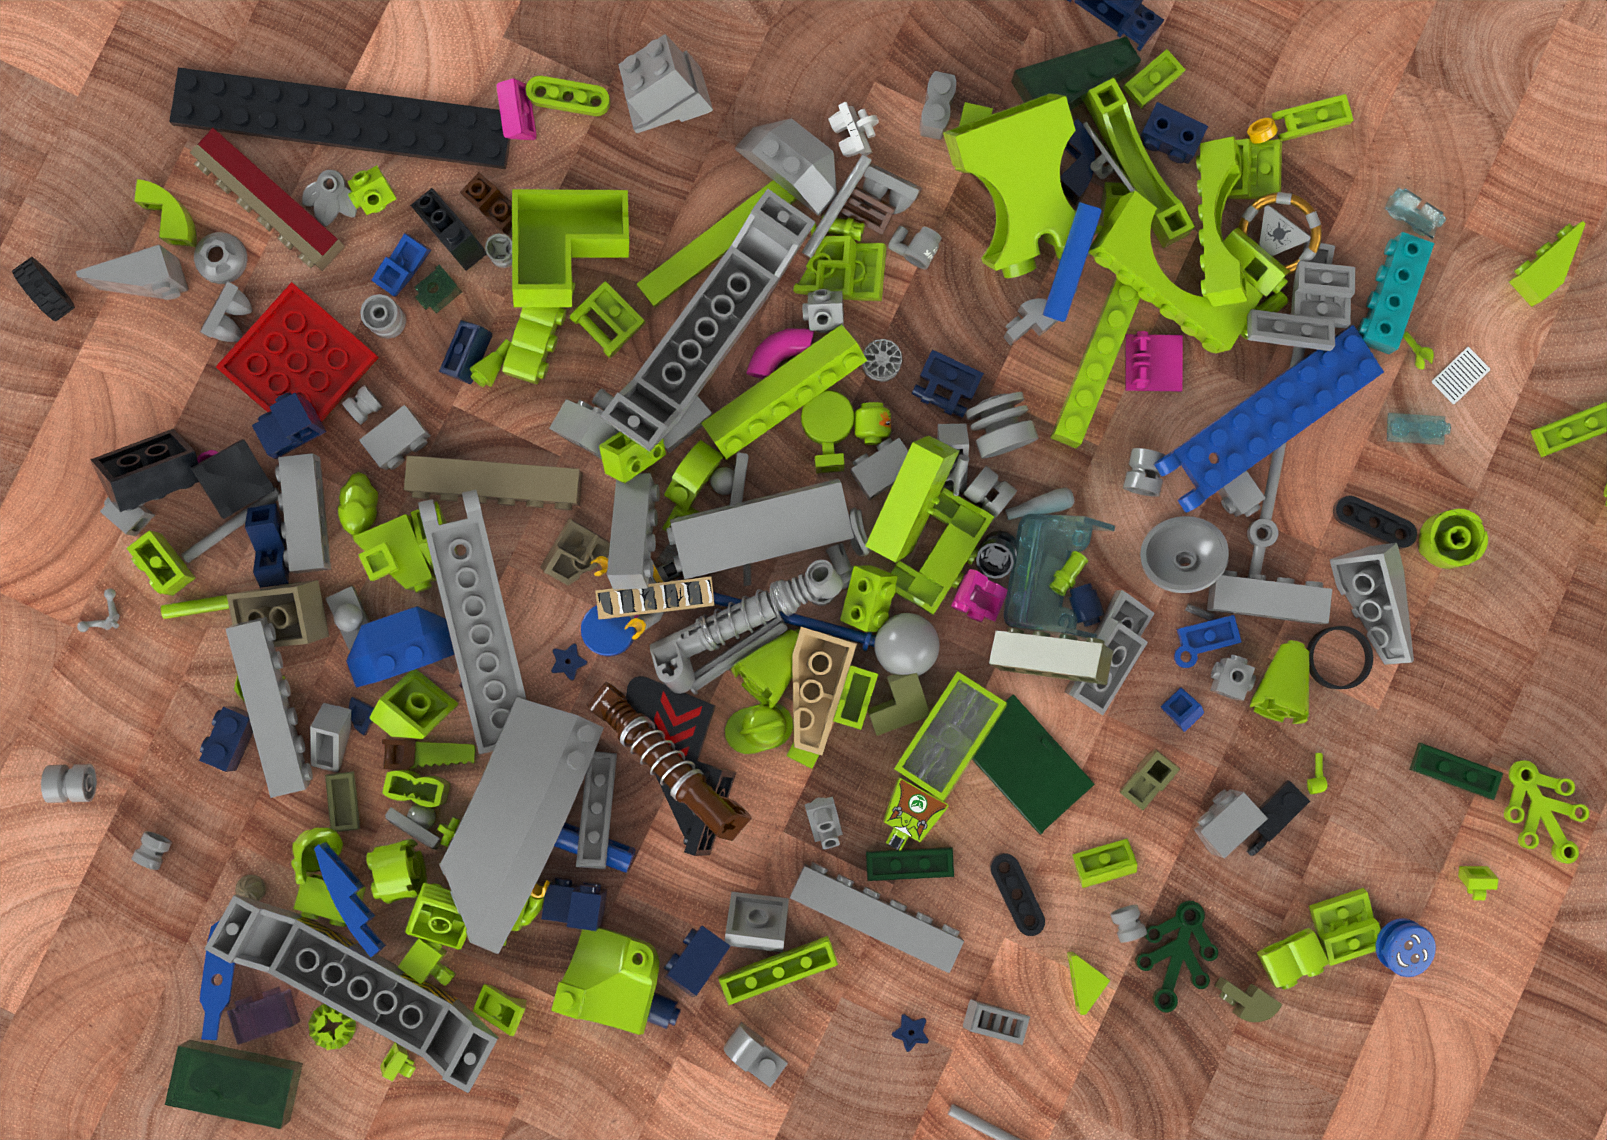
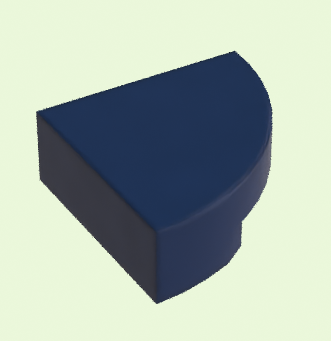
[348,697,375,735]

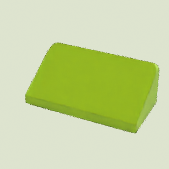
[1072,838,1137,888]

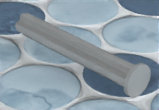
[690,617,788,695]

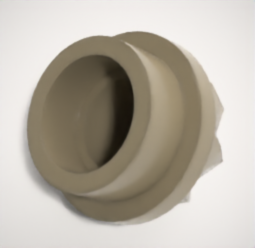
[235,875,266,901]

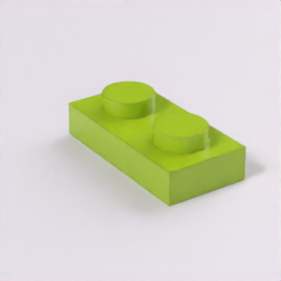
[1123,49,1186,109]

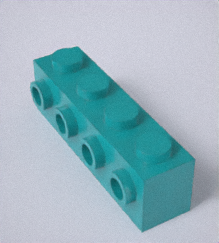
[1357,232,1435,354]

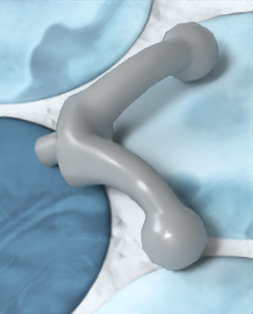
[77,588,120,632]

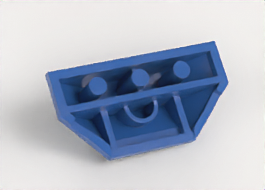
[346,606,455,688]

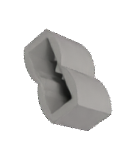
[919,71,956,140]

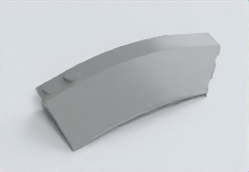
[439,697,604,954]

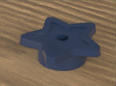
[551,643,588,681]
[891,1014,929,1052]

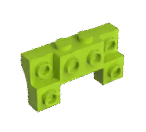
[891,487,994,615]

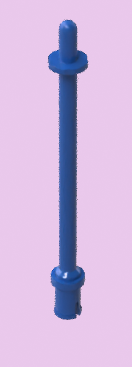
[677,579,876,652]

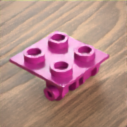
[1125,331,1183,392]

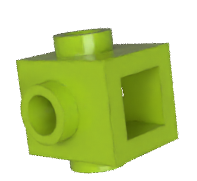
[348,165,396,215]

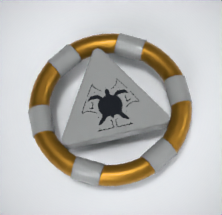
[1238,192,1322,275]

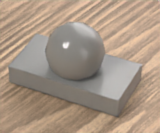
[710,452,749,505]
[325,586,370,650]
[385,804,441,850]

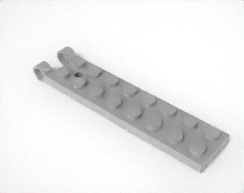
[418,490,527,755]

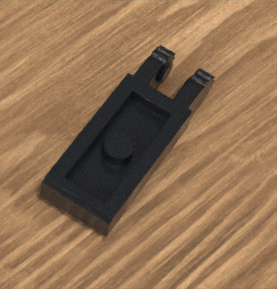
[1244,780,1310,856]

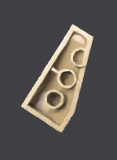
[792,627,857,755]

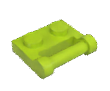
[570,281,646,358]

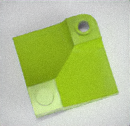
[551,927,660,1035]

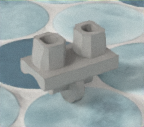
[804,796,843,849]

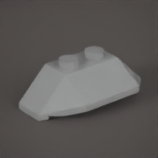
[735,118,837,216]

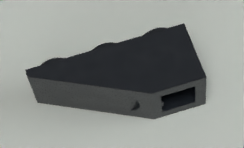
[410,188,487,271]

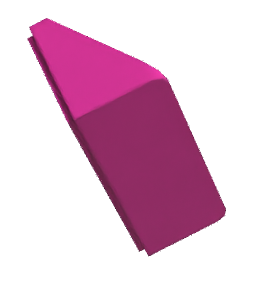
[496,78,537,140]

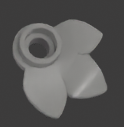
[302,170,357,227]

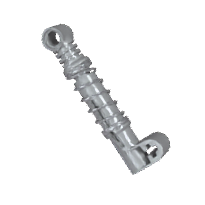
[650,560,843,694]

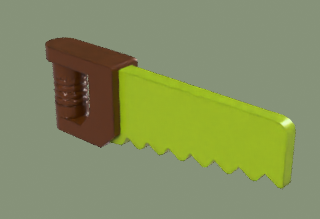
[382,739,476,770]

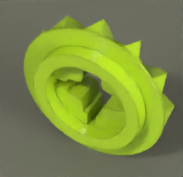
[308,1004,356,1050]

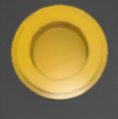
[1247,118,1278,144]

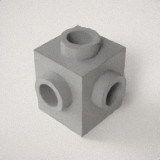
[802,289,844,333]
[1210,655,1256,701]

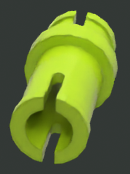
[820,214,865,241]
[1049,551,1088,596]

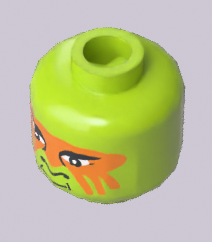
[854,402,891,445]

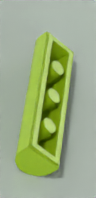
[718,936,838,1006]

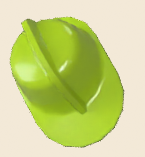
[725,702,793,754]

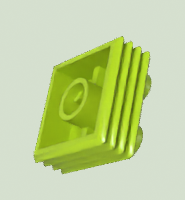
[405,883,467,950]

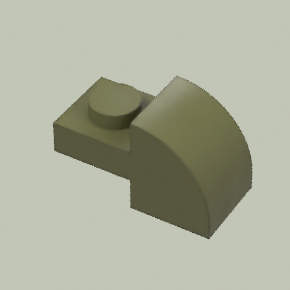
[1120,749,1180,810]
[1214,976,1283,1022]

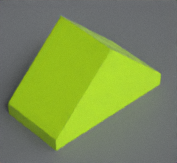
[1067,951,1111,1015]

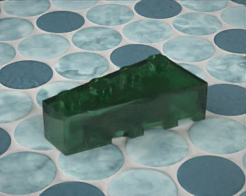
[1011,36,1141,110]

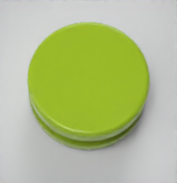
[801,390,854,445]

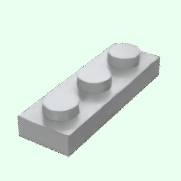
[1247,309,1335,351]

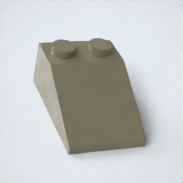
[227,580,329,647]

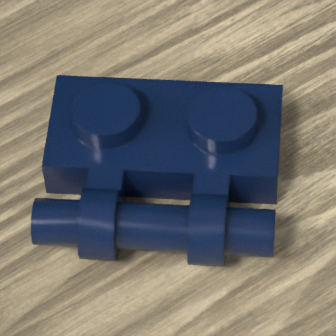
[912,350,984,418]

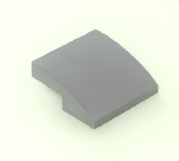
[1291,261,1355,329]

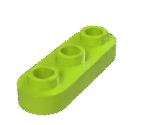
[526,76,610,116]

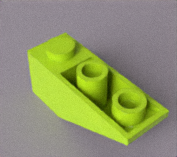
[1509,221,1586,307]

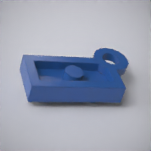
[1174,615,1242,668]

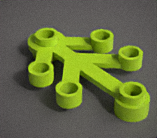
[1504,760,1589,864]

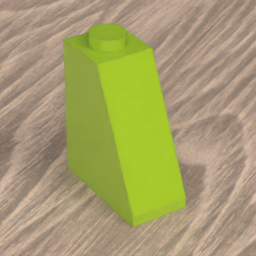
[353,514,437,593]

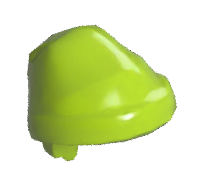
[291,828,343,885]

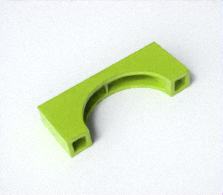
[1088,190,1263,354]

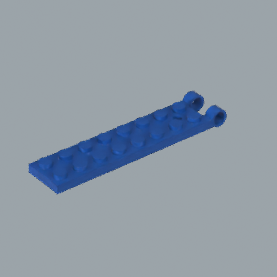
[1154,325,1384,513]

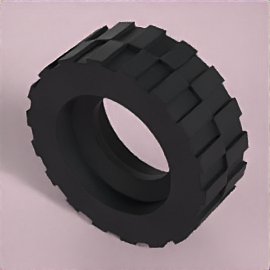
[12,257,75,322]

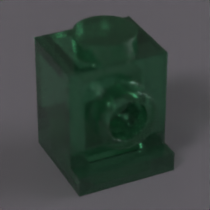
[414,264,462,314]

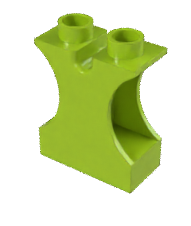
[943,93,1103,278]

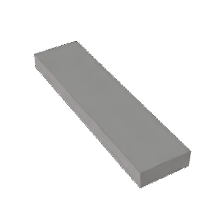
[576,751,617,869]

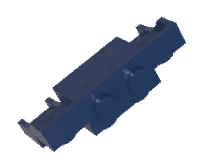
[1067,0,1164,51]

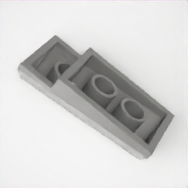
[1065,590,1155,715]

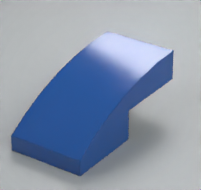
[371,233,431,297]

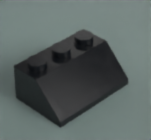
[90,429,199,512]

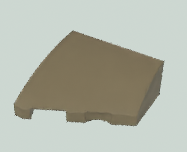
[540,518,610,586]

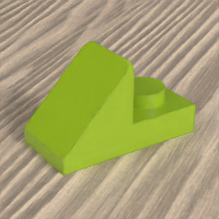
[473,984,526,1036]

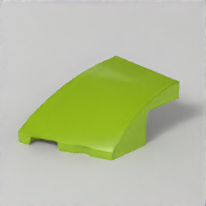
[793,236,887,301]

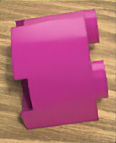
[951,569,1008,622]

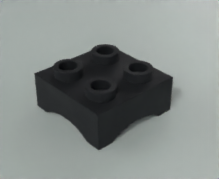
[191,439,275,519]

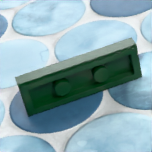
[1409,743,1503,800]
[866,847,954,881]

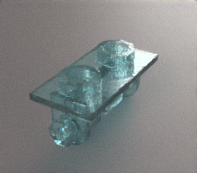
[1384,187,1447,239]
[1387,413,1451,445]

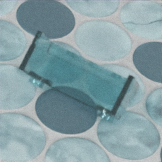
[1004,514,1115,639]

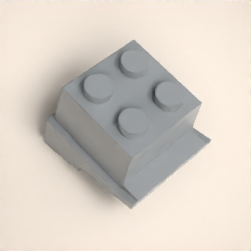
[618,34,713,133]

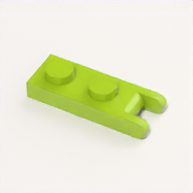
[1271,94,1354,142]

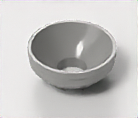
[194,232,248,284]

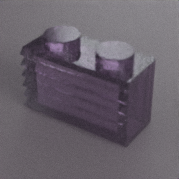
[227,986,300,1045]

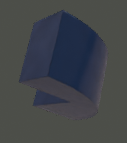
[1060,118,1095,205]
[245,504,289,588]

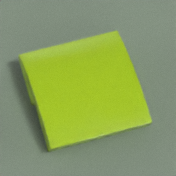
[1228,139,1282,199]
[1309,888,1381,966]

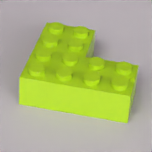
[512,189,629,307]

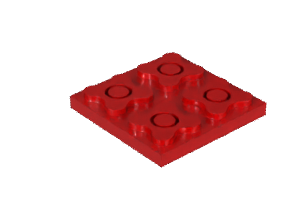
[216,282,379,422]

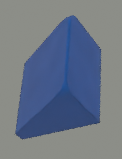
[1160,687,1204,732]

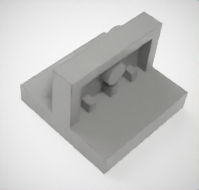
[725,892,789,952]

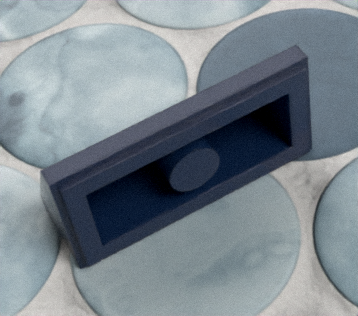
[439,320,492,384]

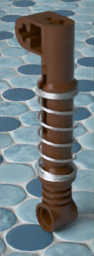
[587,682,752,841]

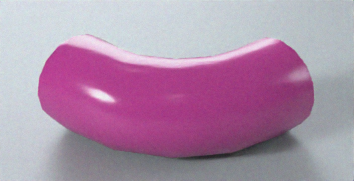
[746,328,814,379]

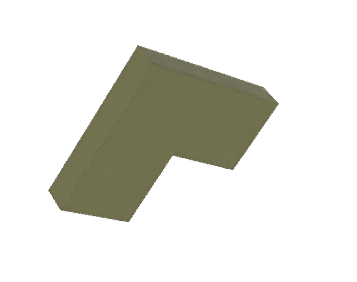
[867,673,930,736]

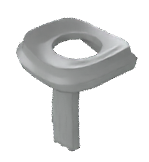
[849,508,872,557]

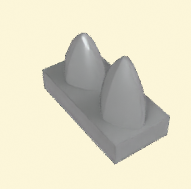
[863,163,922,214]
[199,282,253,342]

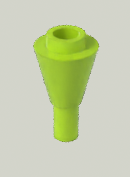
[470,339,511,387]

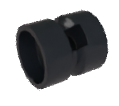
[976,530,1019,579]

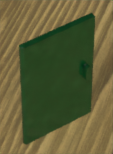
[972,694,1095,835]

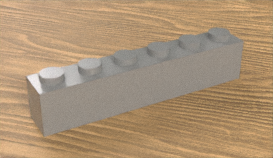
[226,617,313,798]
[790,862,964,973]

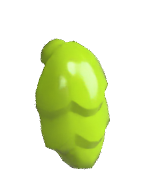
[338,472,378,536]

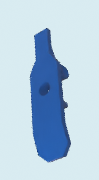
[199,920,236,1040]

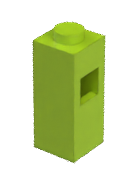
[1223,228,1290,297]

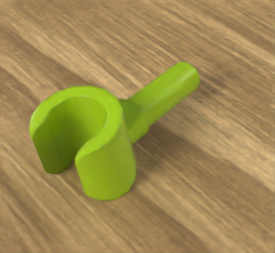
[1403,331,1434,370]
[1307,753,1327,794]

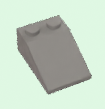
[76,245,188,300]

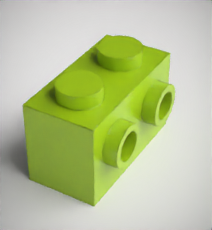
[599,432,666,483]
[126,530,196,596]
[840,565,898,632]

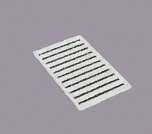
[1432,347,1490,404]

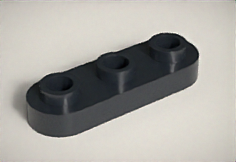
[1333,496,1417,549]
[990,853,1045,936]

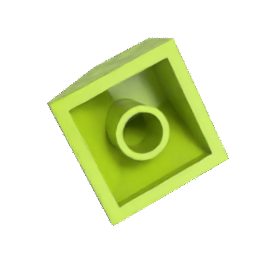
[369,669,459,739]

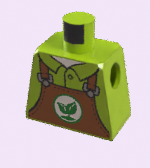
[883,777,949,851]

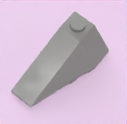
[1330,543,1414,665]

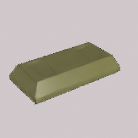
[325,771,360,832]

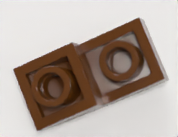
[460,172,512,234]

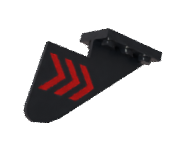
[626,676,736,856]

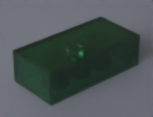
[165,1040,303,1129]

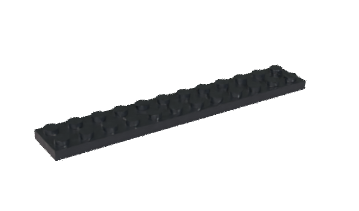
[169,67,510,169]

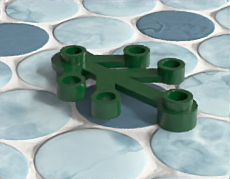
[1135,900,1218,1013]

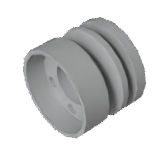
[966,392,1039,459]

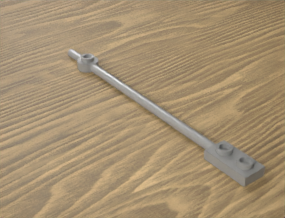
[1247,240,1335,575]

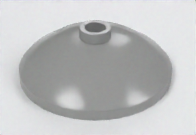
[1140,516,1229,593]

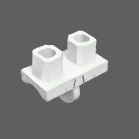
[828,102,879,157]

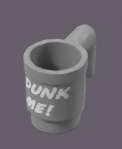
[888,226,942,270]

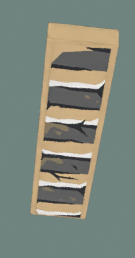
[595,577,715,620]

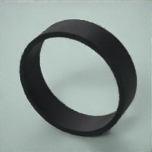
[1307,626,1373,689]

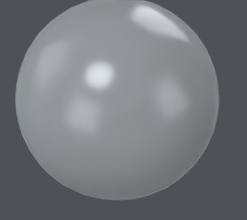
[874,613,940,676]

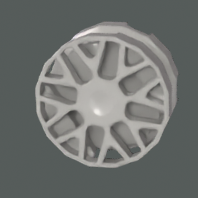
[862,339,902,382]

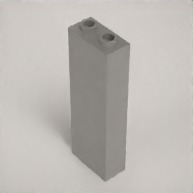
[666,479,854,579]

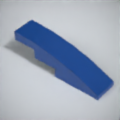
[314,842,386,958]

